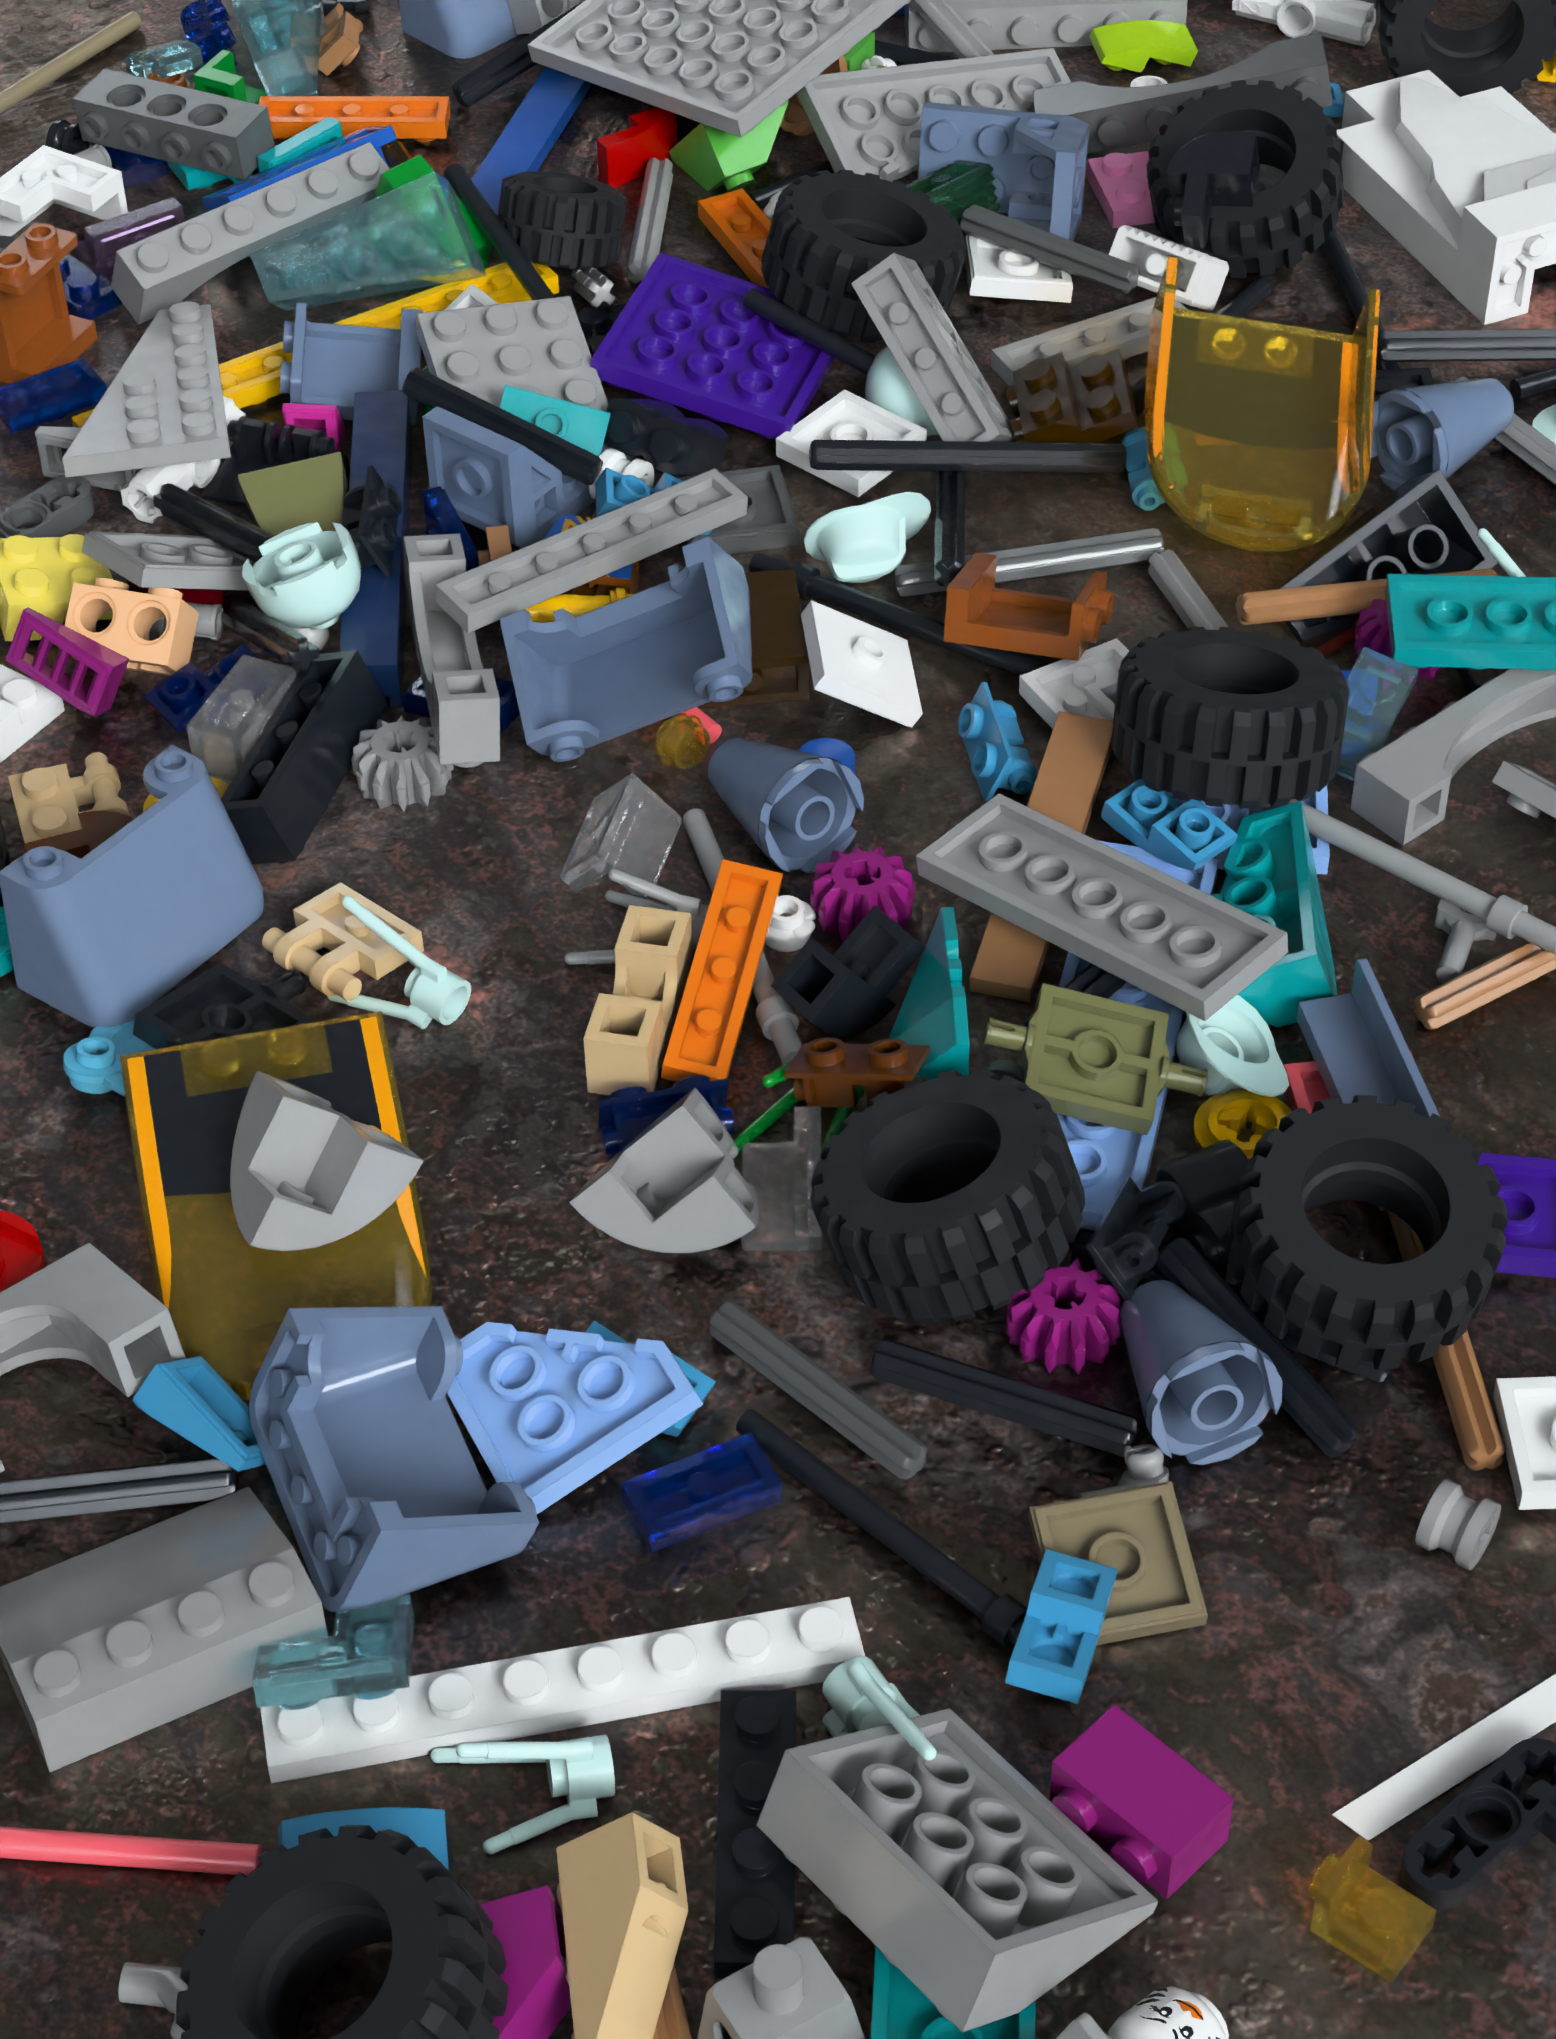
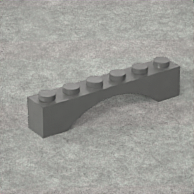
[1033,33,1333,154]

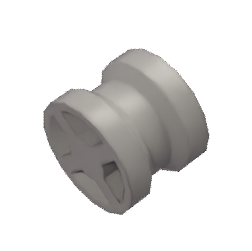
[1415,1479,1501,1570]

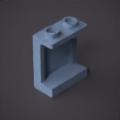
[280,302,423,425]

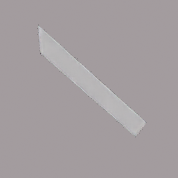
[1332,1674,1556,1841]

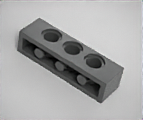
[72,68,275,180]

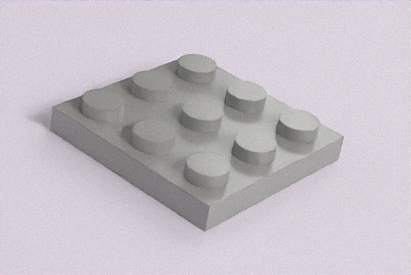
[415,296,608,412]

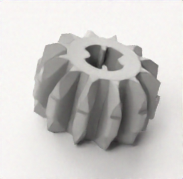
[351,714,454,812]

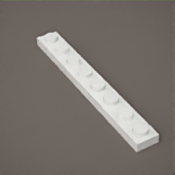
[260,1597,865,1784]

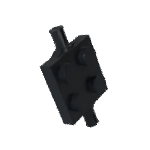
[133,962,317,1091]

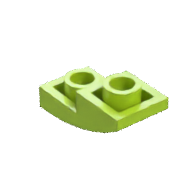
[1089,20,1198,73]

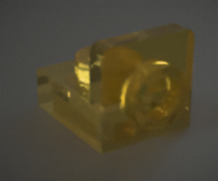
[1308,1836,1437,1983]

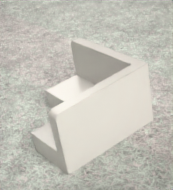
[0,145,129,237]

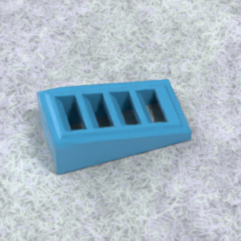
[132,1356,266,1471]

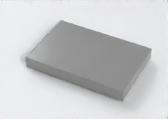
[82,531,255,590]

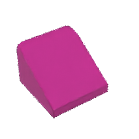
[282,403,346,450]

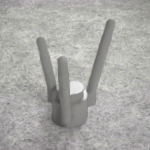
[564,869,709,965]

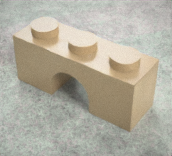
[583,905,693,1101]

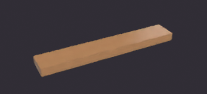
[969,711,1113,1003]

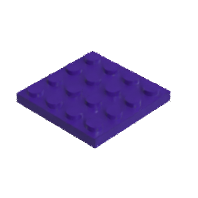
[590,252,846,439]

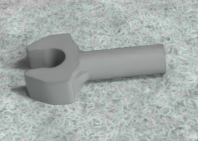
[1434,899,1497,983]

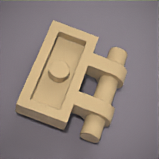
[7,752,130,844]
[262,882,424,1001]

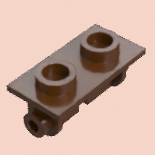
[784,1038,930,1108]

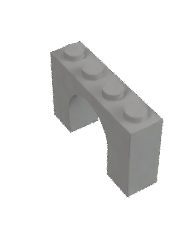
[0,1243,186,1473]

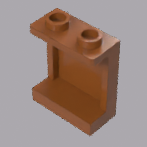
[0,222,98,393]
[944,552,1114,661]

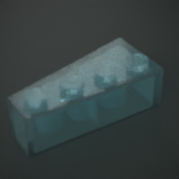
[230,0,322,96]
[250,171,487,310]

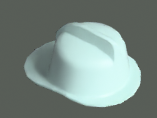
[803,492,931,583]
[1176,995,1289,1097]

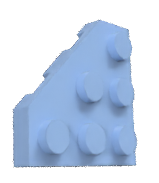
[447,1322,703,1514]

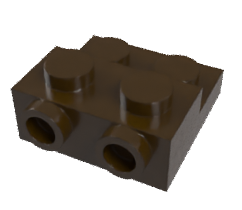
[1005,348,1139,443]

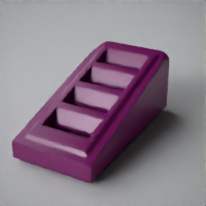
[6,607,129,718]

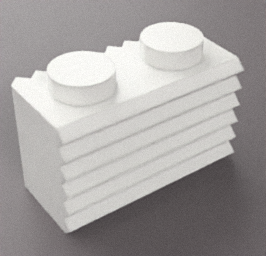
[1109,225,1229,311]

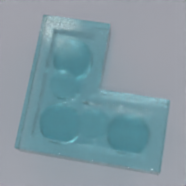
[252,1594,415,1710]

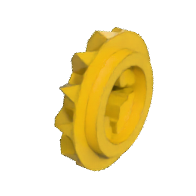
[1194,1089,1293,1159]

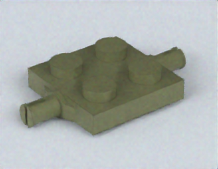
[983,983,1208,1135]

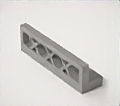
[851,253,1016,442]

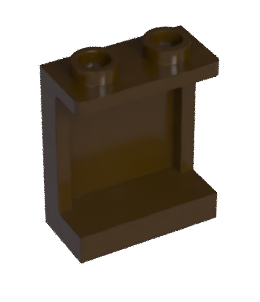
[697,569,810,709]

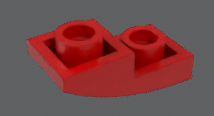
[597,107,677,188]

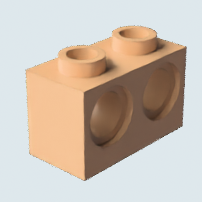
[64,578,199,678]

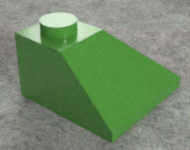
[669,100,789,192]

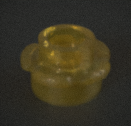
[655,713,710,769]

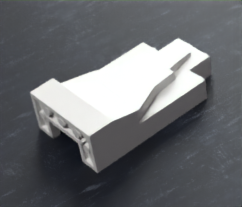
[1337,70,1556,325]

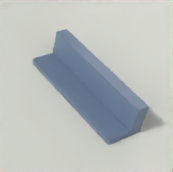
[1297,958,1440,1211]

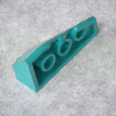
[1211,801,1337,1027]
[889,907,970,1081]

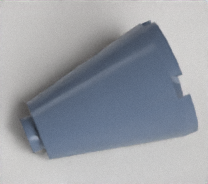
[1363,378,1514,490]
[708,738,864,873]
[1120,1280,1283,1465]

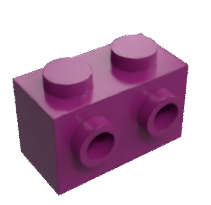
[1049,1704,1234,1900]

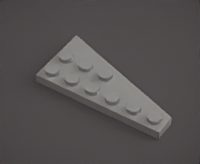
[796,48,1071,182]
[62,301,231,478]

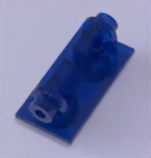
[180,0,237,66]
[597,1076,735,1155]

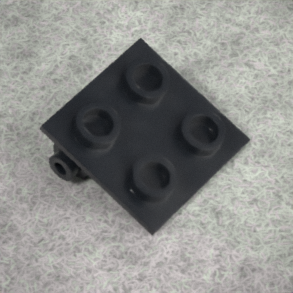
[201,416,343,507]

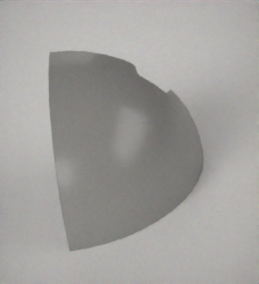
[230,1071,423,1251]
[569,1087,759,1253]

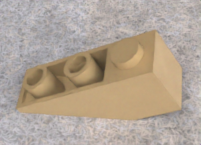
[556,1812,689,2039]

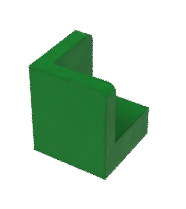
[193,49,268,104]

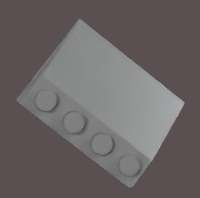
[0,1486,331,1772]
[757,1708,1158,2032]

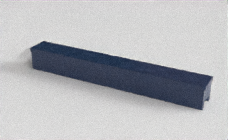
[339,391,413,707]

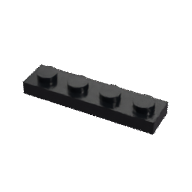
[714,1690,796,1979]

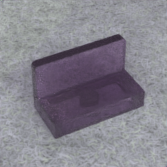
[74,197,185,280]

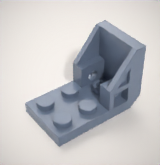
[917,102,1090,241]
[422,406,633,548]

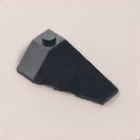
[1276,469,1498,642]

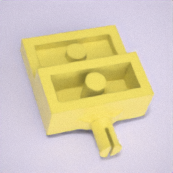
[0,534,113,641]

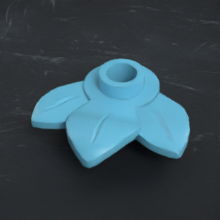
[63,1018,160,1097]

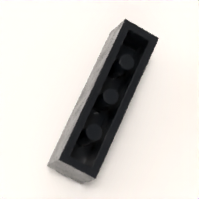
[221,650,388,864]

